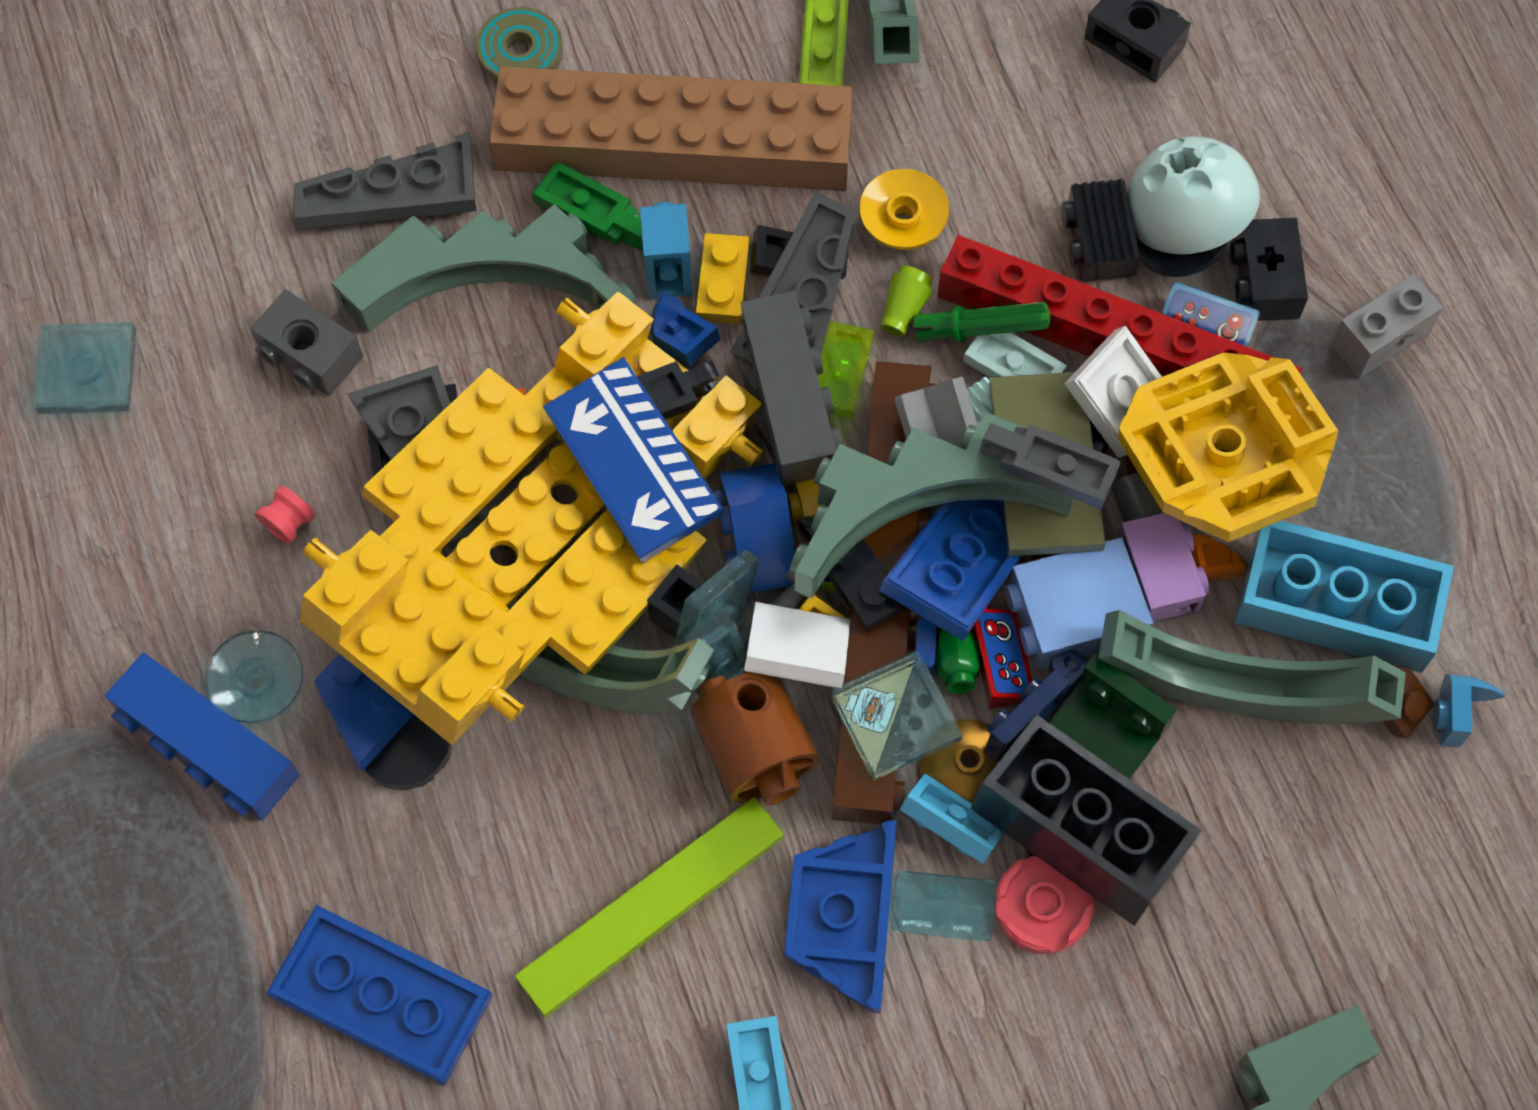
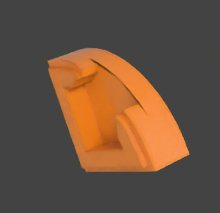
[1191,534,1246,582]

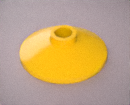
[860,169,949,250]

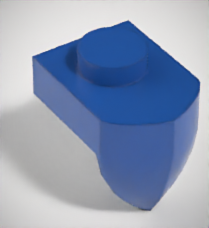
[651,294,721,367]

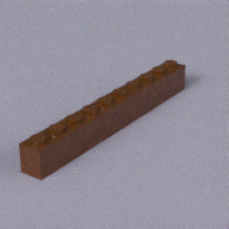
[832,361,935,825]

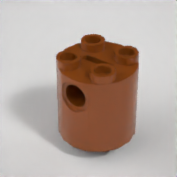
[690,670,819,806]

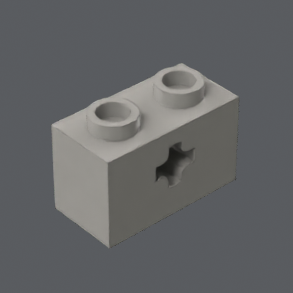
[1331,274,1443,379]

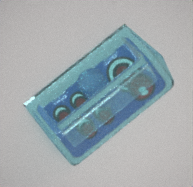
[892,870,996,941]

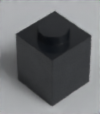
[647,564,716,644]

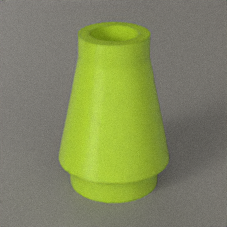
[880,266,933,337]

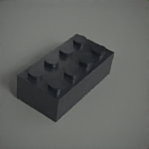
[971,715,1202,926]

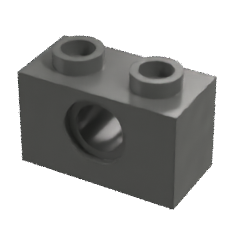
[250,289,364,396]

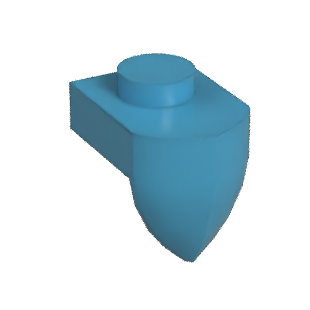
[1433,674,1505,747]

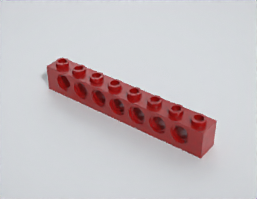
[937,235,1303,377]

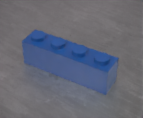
[105,652,300,821]

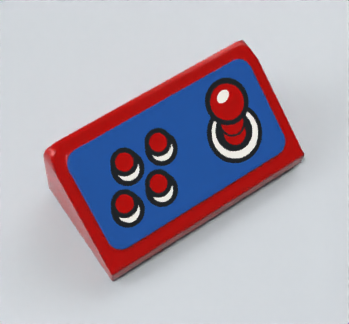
[971,609,1032,709]

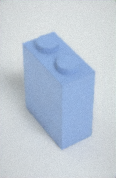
[1005,537,1153,669]

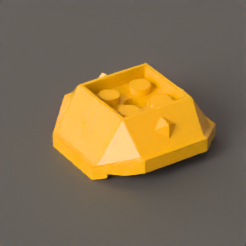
[1118,353,1338,542]

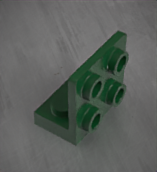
[1049,653,1177,779]

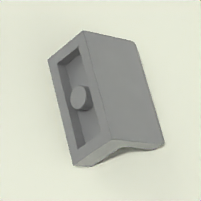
[895,376,978,447]

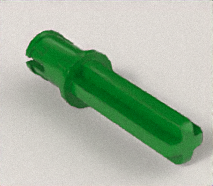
[913,302,1051,343]

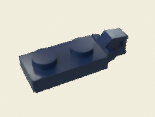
[984,649,1088,763]

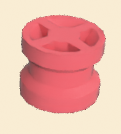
[255,486,315,545]

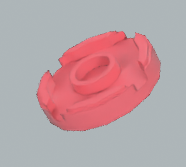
[994,856,1094,954]

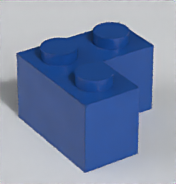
[713,463,795,594]

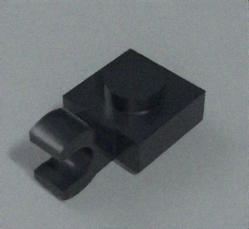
[637,361,720,420]

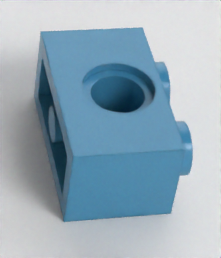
[640,202,693,299]

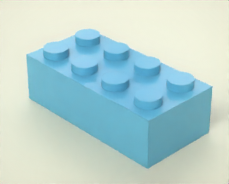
[1234,521,1454,673]

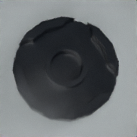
[364,715,452,791]

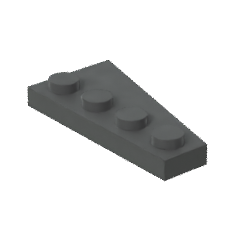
[294,132,476,229]
[730,191,856,365]
[348,365,488,549]

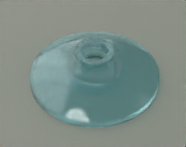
[205,630,303,723]

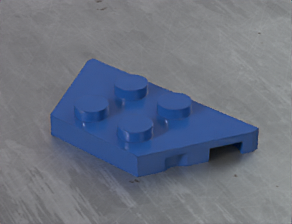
[314,654,414,771]
[784,820,897,1014]

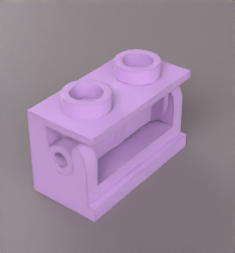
[1117,513,1209,624]

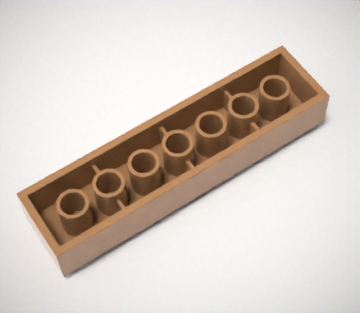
[490,66,853,191]

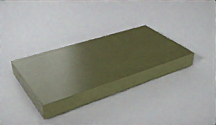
[989,372,1105,557]

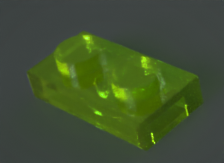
[817,321,875,419]

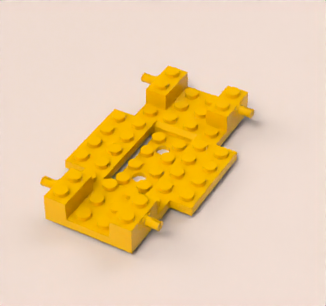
[300,291,764,745]

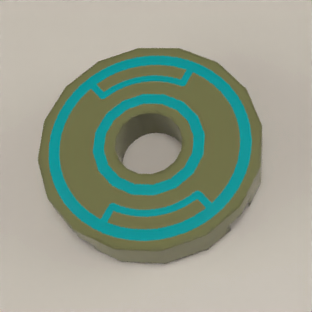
[476,7,564,83]

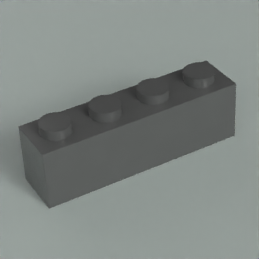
[741,291,843,486]

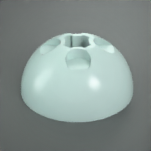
[1127,136,1260,254]

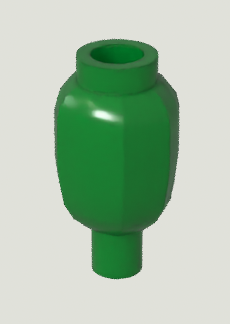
[935,628,981,694]

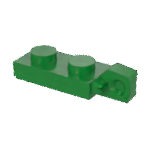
[532,161,643,251]

